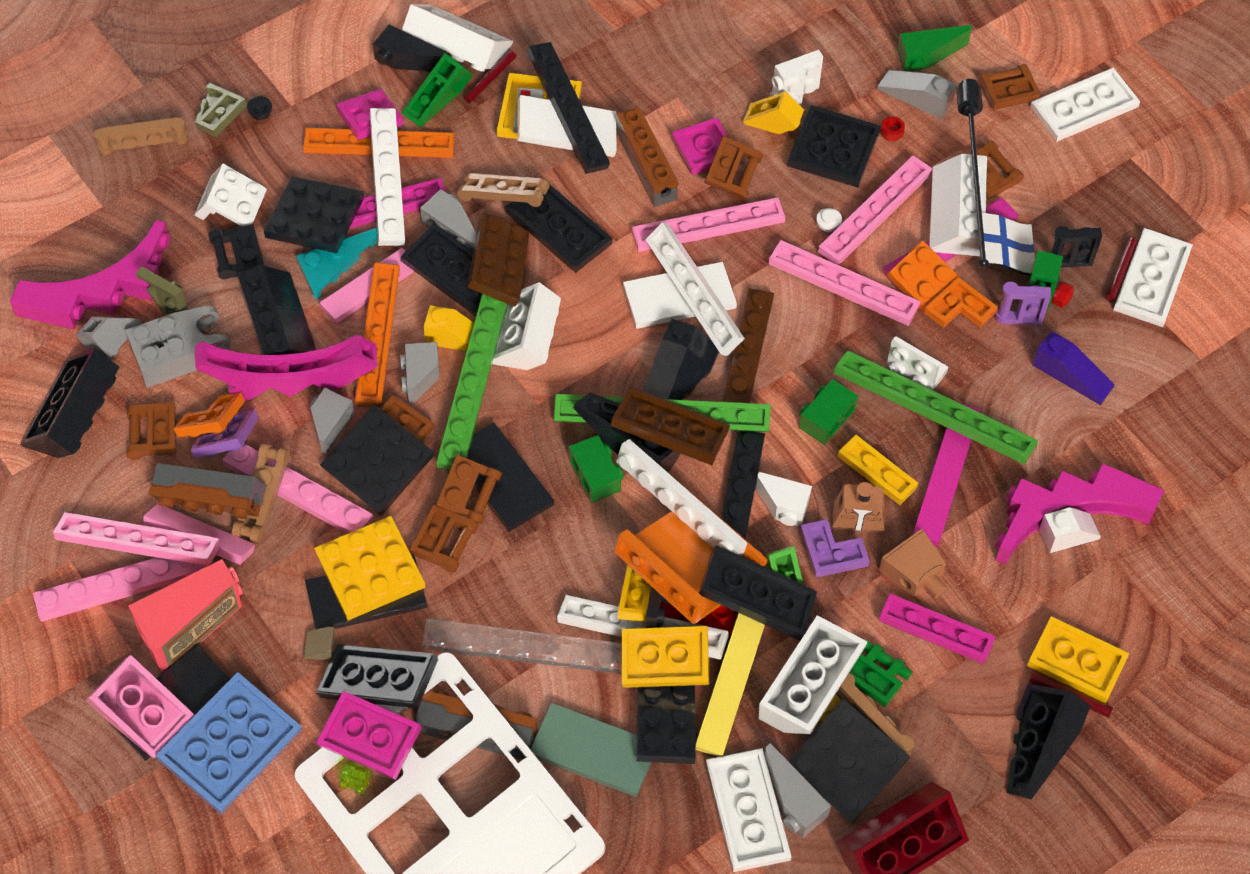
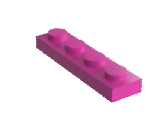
[879,594,996,664]

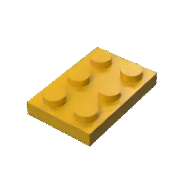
[1027,616,1130,704]
[622,626,709,688]

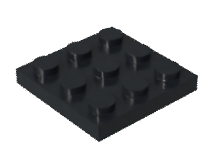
[787,105,881,188]
[264,176,364,253]
[320,404,435,516]
[789,699,911,824]

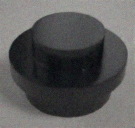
[247,96,272,120]

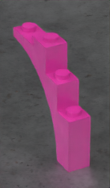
[10,220,171,329]
[195,335,378,401]
[995,464,1164,564]

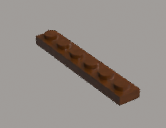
[722,288,774,403]

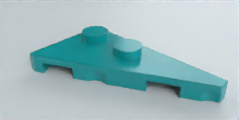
[296,228,378,299]

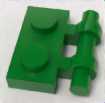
[849,639,913,708]

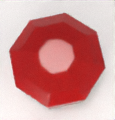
[880,116,905,141]
[1051,281,1074,308]

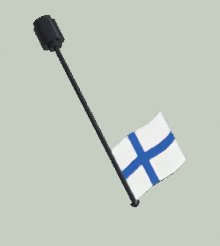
[956,79,1035,275]

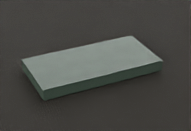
[530,703,652,798]

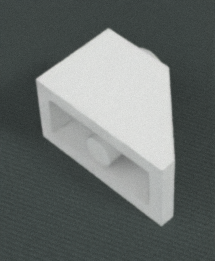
[756,472,812,527]
[1039,507,1101,553]

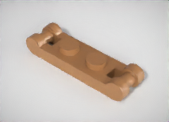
[94,117,188,155]
[457,173,550,207]
[232,443,290,543]
[836,673,915,757]

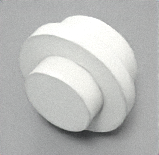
[816,208,842,233]

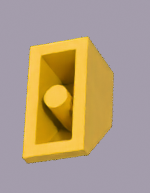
[743,91,804,134]
[424,305,474,352]

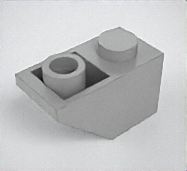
[76,316,142,359]
[401,342,440,403]

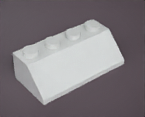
[402,4,513,72]
[929,154,987,256]
[759,615,867,734]

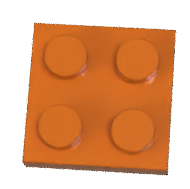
[886,241,959,312]

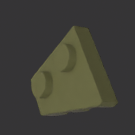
[195,83,247,137]
[135,266,188,315]

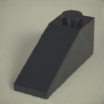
[373,24,451,71]

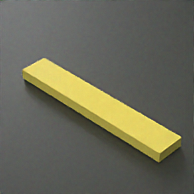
[696,613,765,757]

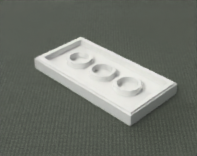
[1030,68,1140,142]
[517,95,616,157]
[1113,228,1193,327]
[623,262,737,329]
[706,748,791,872]

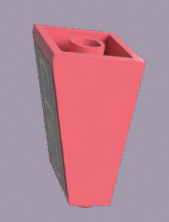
[128,559,243,674]

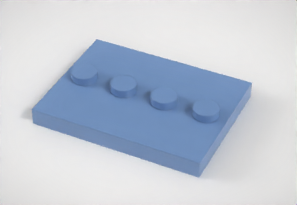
[156,672,302,815]

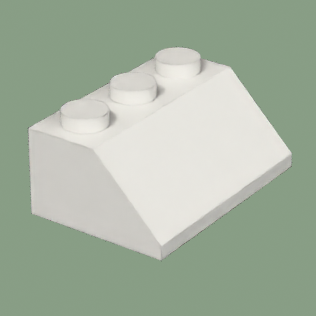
[492,282,561,370]

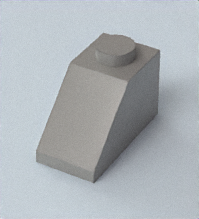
[310,388,355,455]

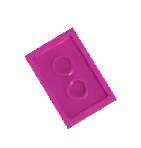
[316,691,422,780]

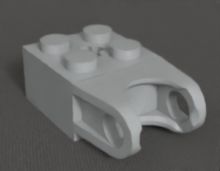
[125,306,231,388]

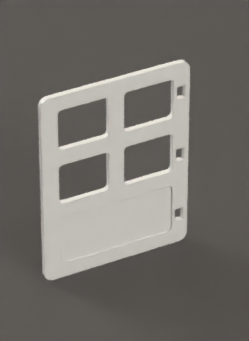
[295,653,605,874]

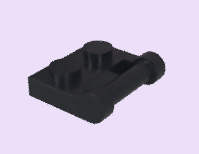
[208,224,264,279]
[1051,226,1103,268]

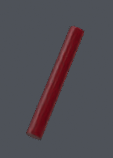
[463,50,517,103]
[1105,237,1138,302]
[1029,671,1113,718]

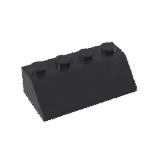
[237,265,316,355]
[20,348,119,458]

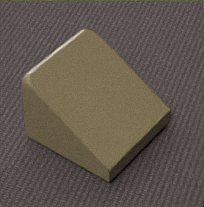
[304,627,336,660]

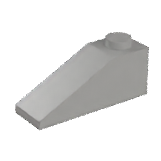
[877,70,957,119]
[420,189,477,252]
[765,743,831,839]

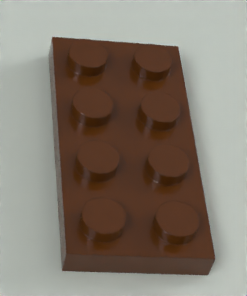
[468,212,530,307]
[610,386,730,465]

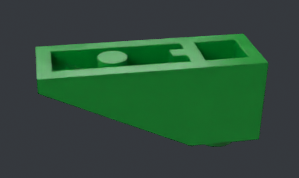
[897,25,972,72]
[402,53,473,127]

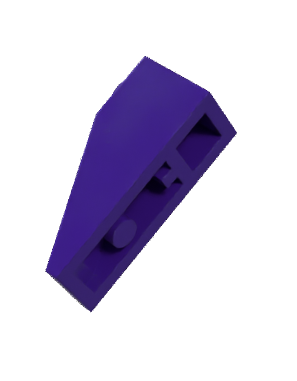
[1033,331,1115,405]

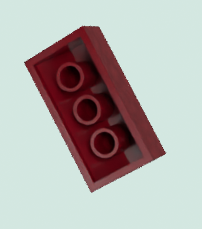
[836,781,969,874]

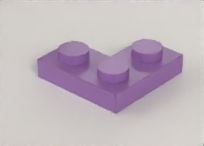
[191,409,259,459]
[800,519,870,578]

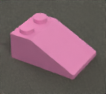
[85,655,194,758]

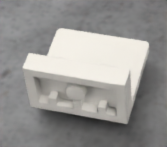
[194,164,267,226]
[886,336,948,390]

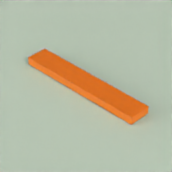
[303,128,455,158]
[355,262,400,407]

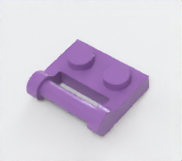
[995,282,1051,325]

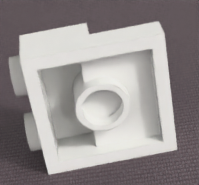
[770,50,823,104]

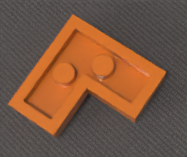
[924,277,998,328]
[174,392,245,437]

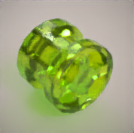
[339,760,372,795]

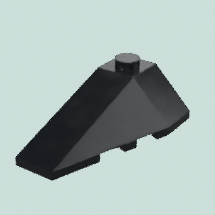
[643,319,719,400]
[573,392,681,473]
[1007,684,1091,800]

